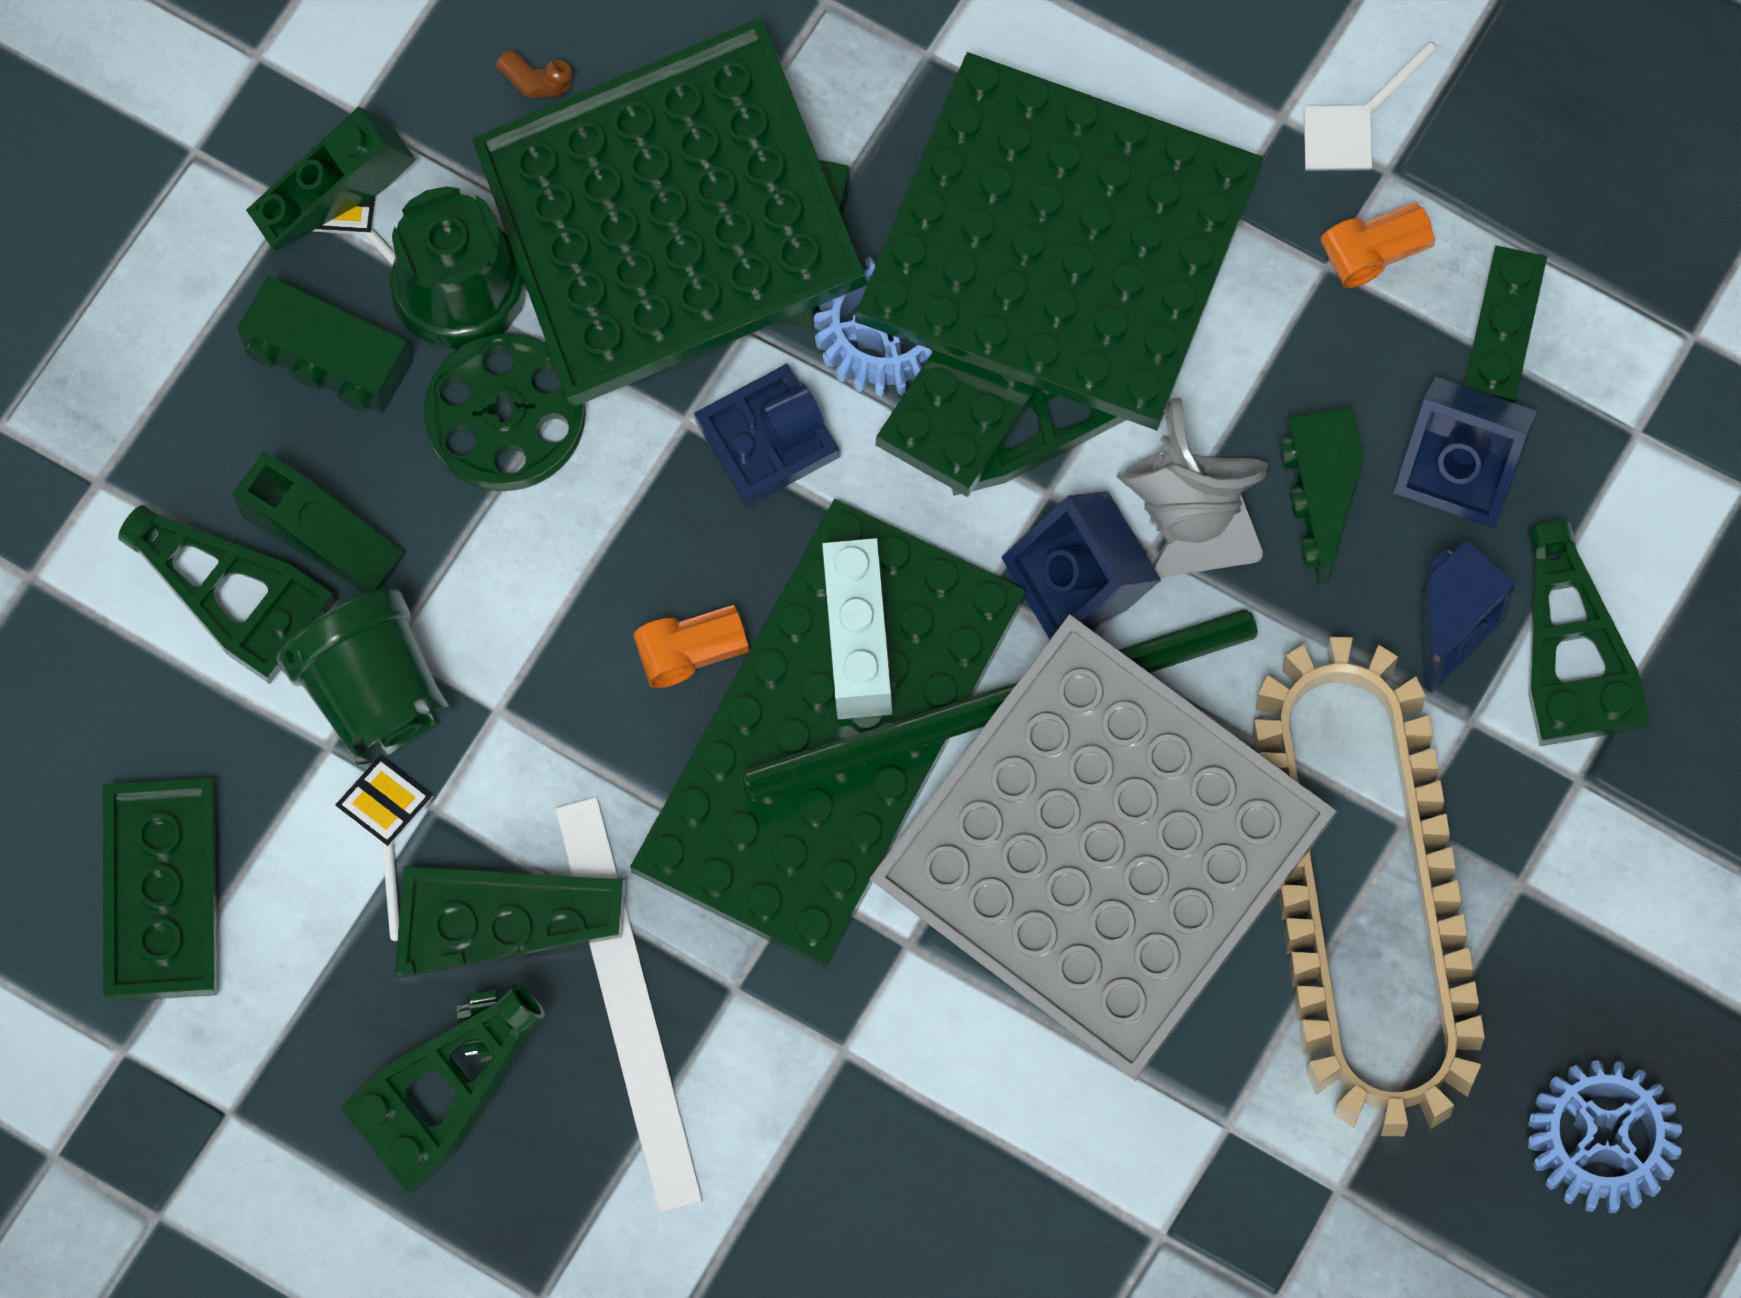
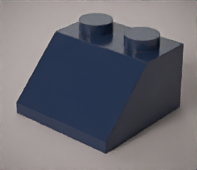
[1393,376,1537,528]
[1001,491,1161,640]
[1420,540,1516,694]

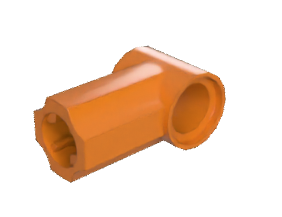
[1320,202,1435,289]
[633,605,749,688]

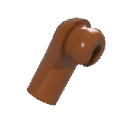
[496,49,573,98]

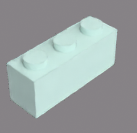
[822,538,892,719]

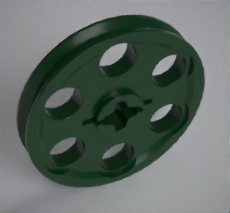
[424,334,585,491]

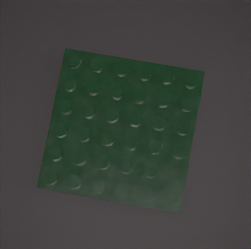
[472,17,868,408]
[855,52,1264,431]

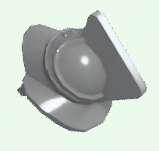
[1116,398,1269,577]

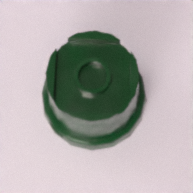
[390,186,527,350]
[276,587,450,765]

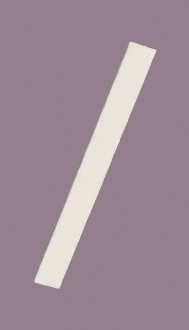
[555,797,702,1214]

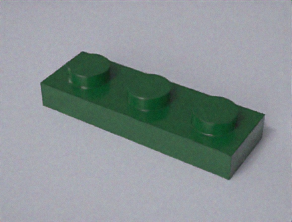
[1464,245,1548,403]

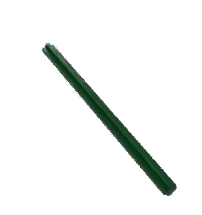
[741,610,1258,801]

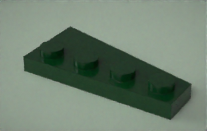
[394,866,626,979]

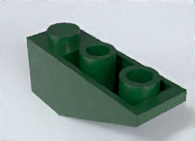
[246,106,416,250]
[1279,406,1363,586]
[232,451,404,593]

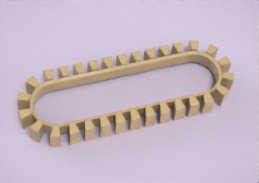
[1252,637,1485,1136]

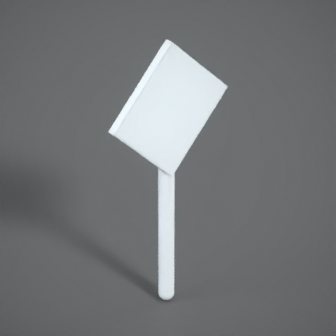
[1304,42,1437,171]

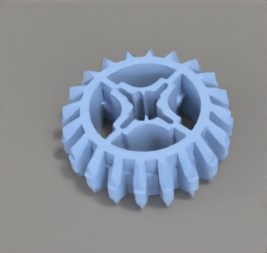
[814,256,934,398]
[1527,1060,1682,1213]

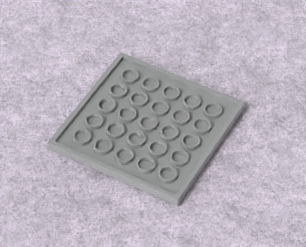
[870,614,1337,1081]

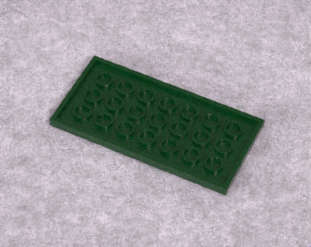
[630,499,1026,969]

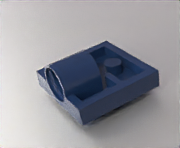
[694,364,840,507]

